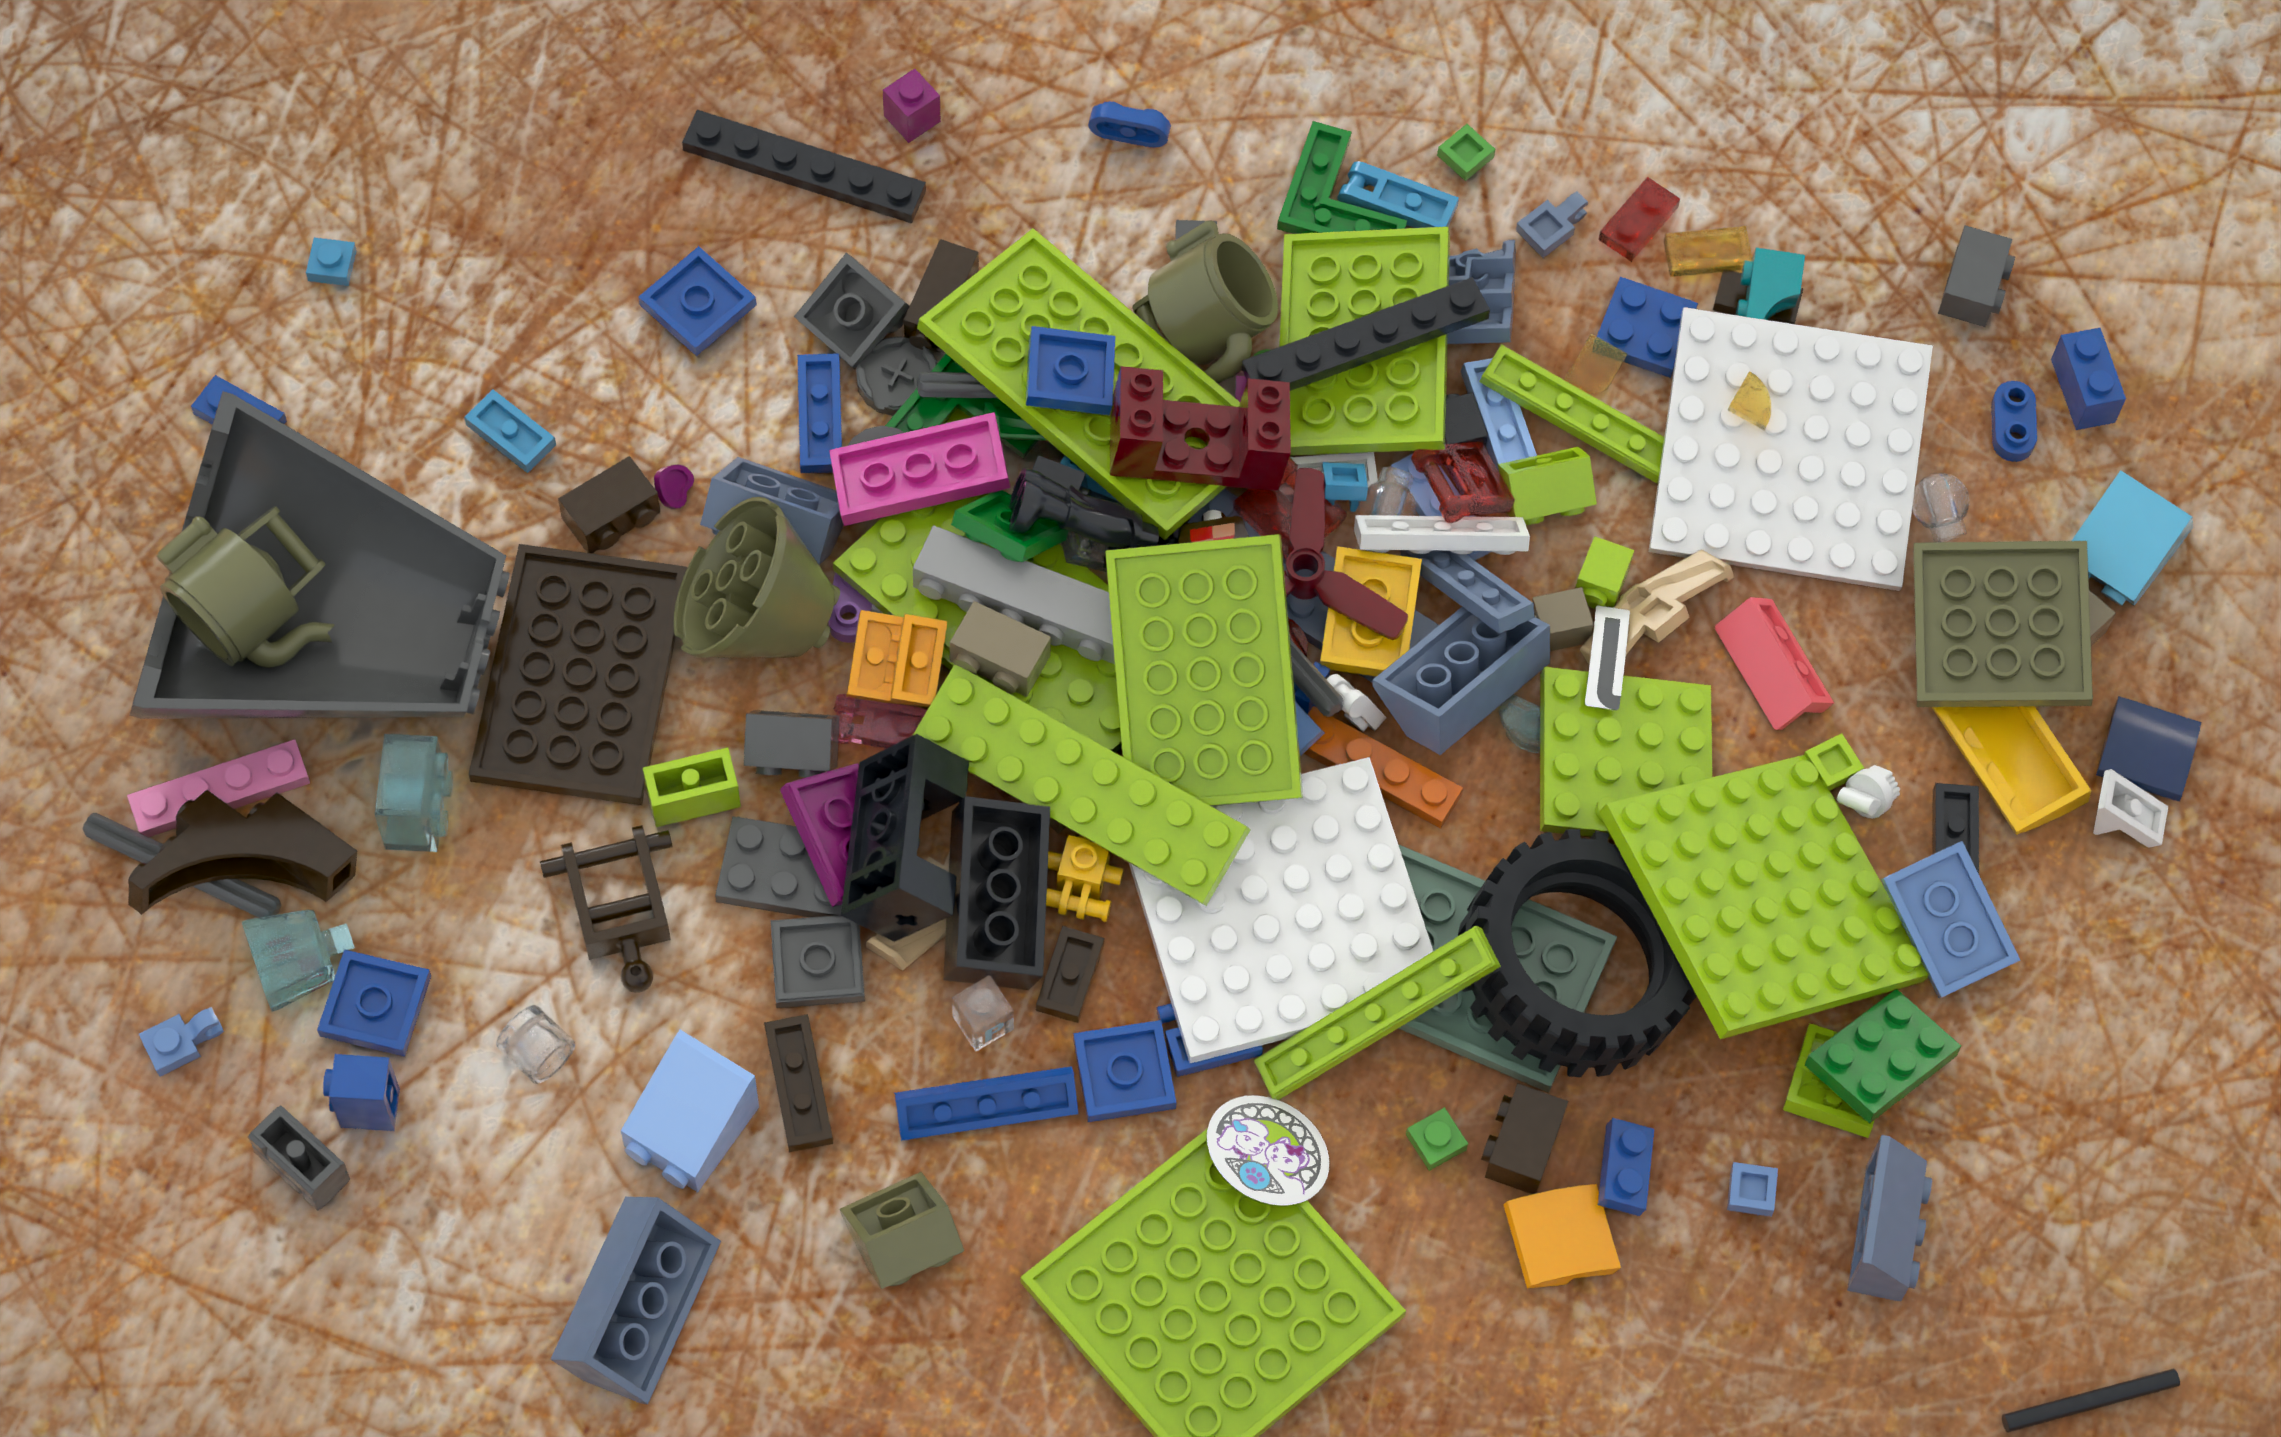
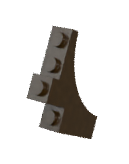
[128,790,357,915]

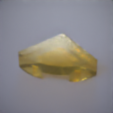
[1728,371,1771,430]

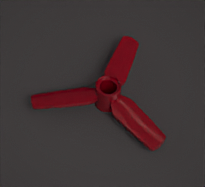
[1284,468,1408,640]

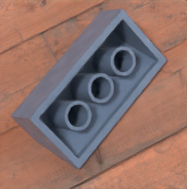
[1372,607,1550,755]
[550,1196,721,1404]

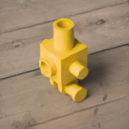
[1046,835,1124,922]

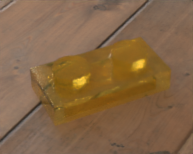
[1663,226,1752,277]

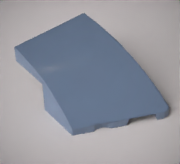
[1447,240,1516,344]

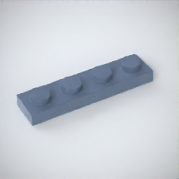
[1400,550,1535,634]

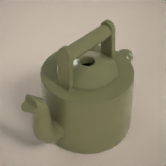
[1132,220,1278,384]
[157,506,335,668]

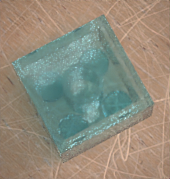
[375,734,453,852]

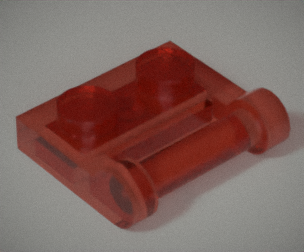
[1411,441,1515,523]
[1233,457,1347,560]

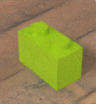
[1498,447,1597,525]
[643,747,741,827]

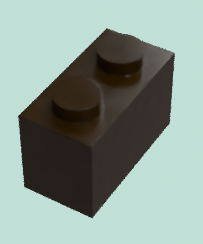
[558,456,660,554]
[1481,1083,1569,1194]

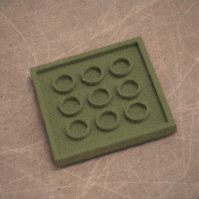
[1913,541,2093,707]

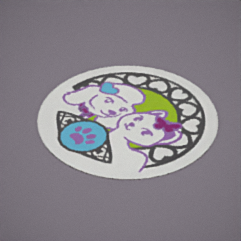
[1207,1095,1329,1206]

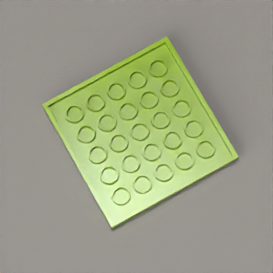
[1599,755,1928,1040]
[1020,1128,1406,1437]

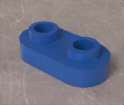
[1088,101,1171,148]
[1991,381,2037,462]

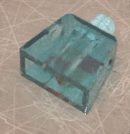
[242,909,355,1012]

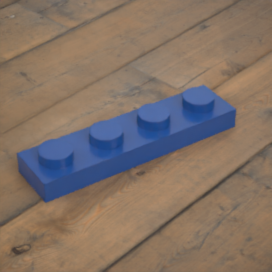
[894,1066,1079,1141]

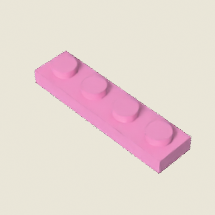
[127,739,310,837]

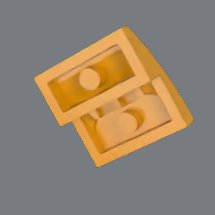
[846,610,948,707]
[1503,1184,1621,1289]

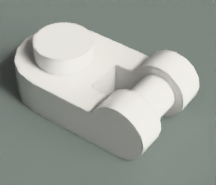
[1326,674,1386,732]

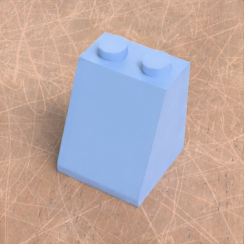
[621,1029,759,1192]

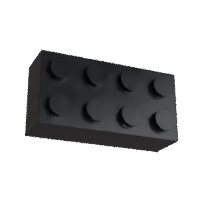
[943,796,1050,990]

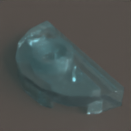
[1498,694,1540,753]

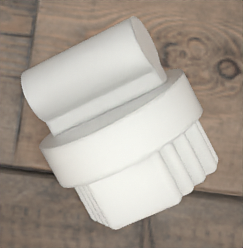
[1837,765,1900,819]

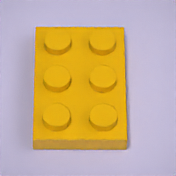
[1320,546,1422,677]

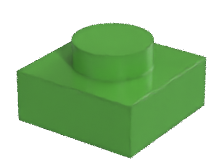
[1437,124,1496,181]
[1406,1107,1468,1171]

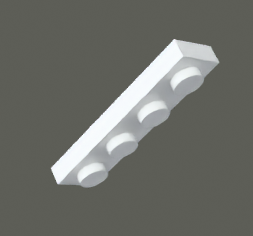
[1354,515,1530,555]

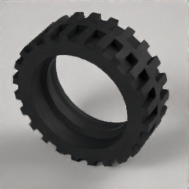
[1458,829,1697,1078]

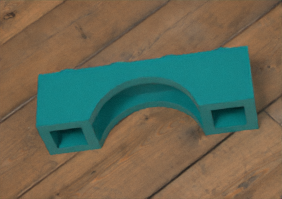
[1736,247,1805,320]

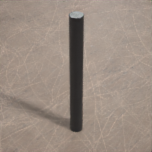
[2002,1368,2180,1433]

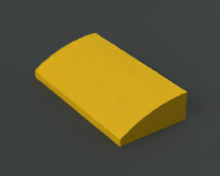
[1932,706,2091,835]

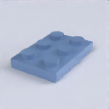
[1881,841,2020,998]

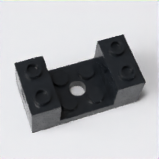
[841,733,969,942]

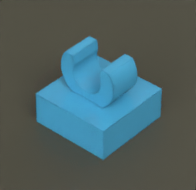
[1321,462,1368,512]

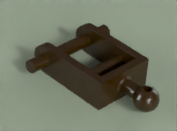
[540,825,673,993]

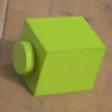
[1575,536,1634,609]

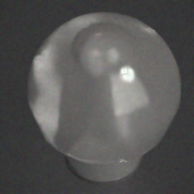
[1358,467,1416,516]
[1912,473,1970,542]

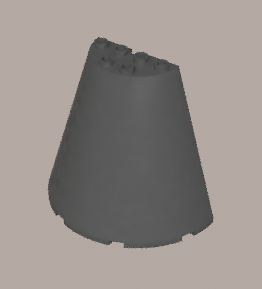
[129,391,510,719]

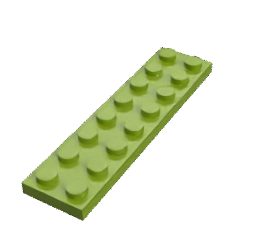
[913,665,1251,906]

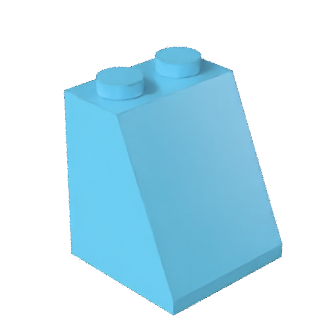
[2072,470,2193,606]

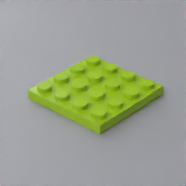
[1540,667,1712,839]

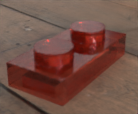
[1598,177,1680,262]

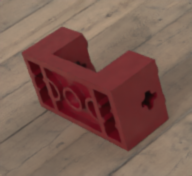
[1110,366,1291,491]

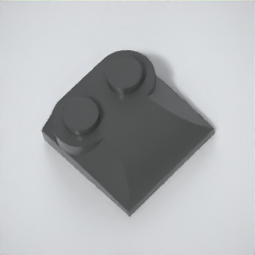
[794,253,910,369]

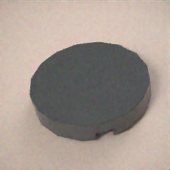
[856,336,937,416]

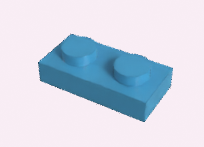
[464,389,556,473]

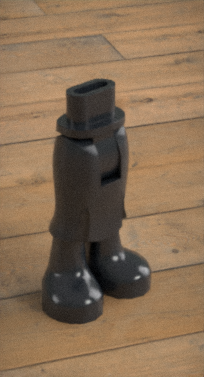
[1009,468,1159,549]

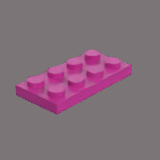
[829,412,1011,526]

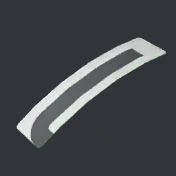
[1585,606,1630,710]

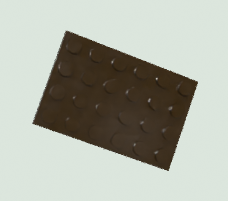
[469,544,687,805]

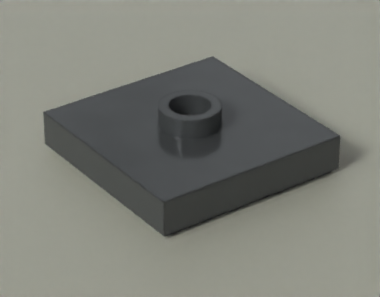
[770,915,865,1008]

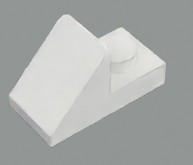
[2093,769,2168,848]

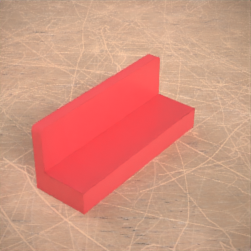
[1715,597,1834,730]

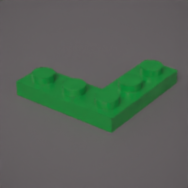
[1277,121,1407,234]
[885,354,1039,459]

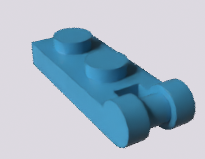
[1337,161,1459,228]

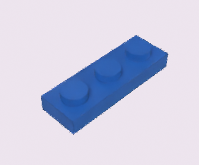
[797,353,842,473]

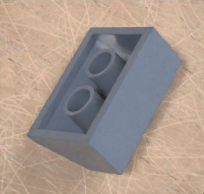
[700,457,844,565]
[1847,1135,1932,1302]

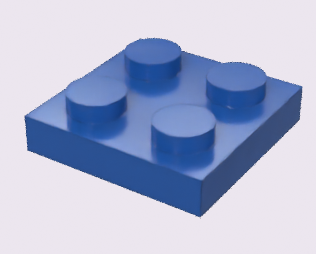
[638,246,757,356]
[1592,276,1698,378]
[1026,326,1115,415]
[317,949,431,1057]
[1073,1020,1177,1122]

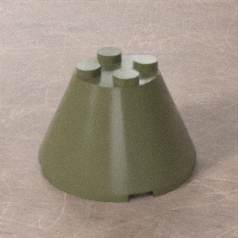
[674,497,840,658]

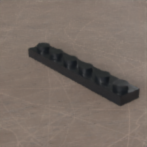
[682,110,926,224]
[1242,277,1490,391]

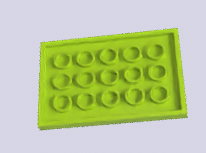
[1279,227,1450,456]
[1105,534,1303,806]

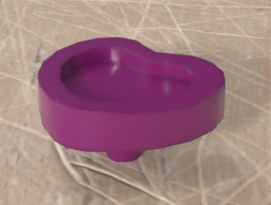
[654,465,694,509]

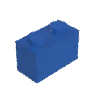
[2051,327,2126,430]
[323,1054,400,1131]

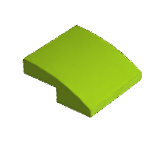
[1783,1023,1874,1138]

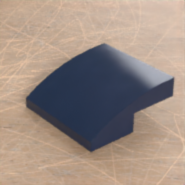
[2096,696,2202,802]

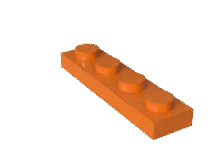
[1304,706,1463,829]

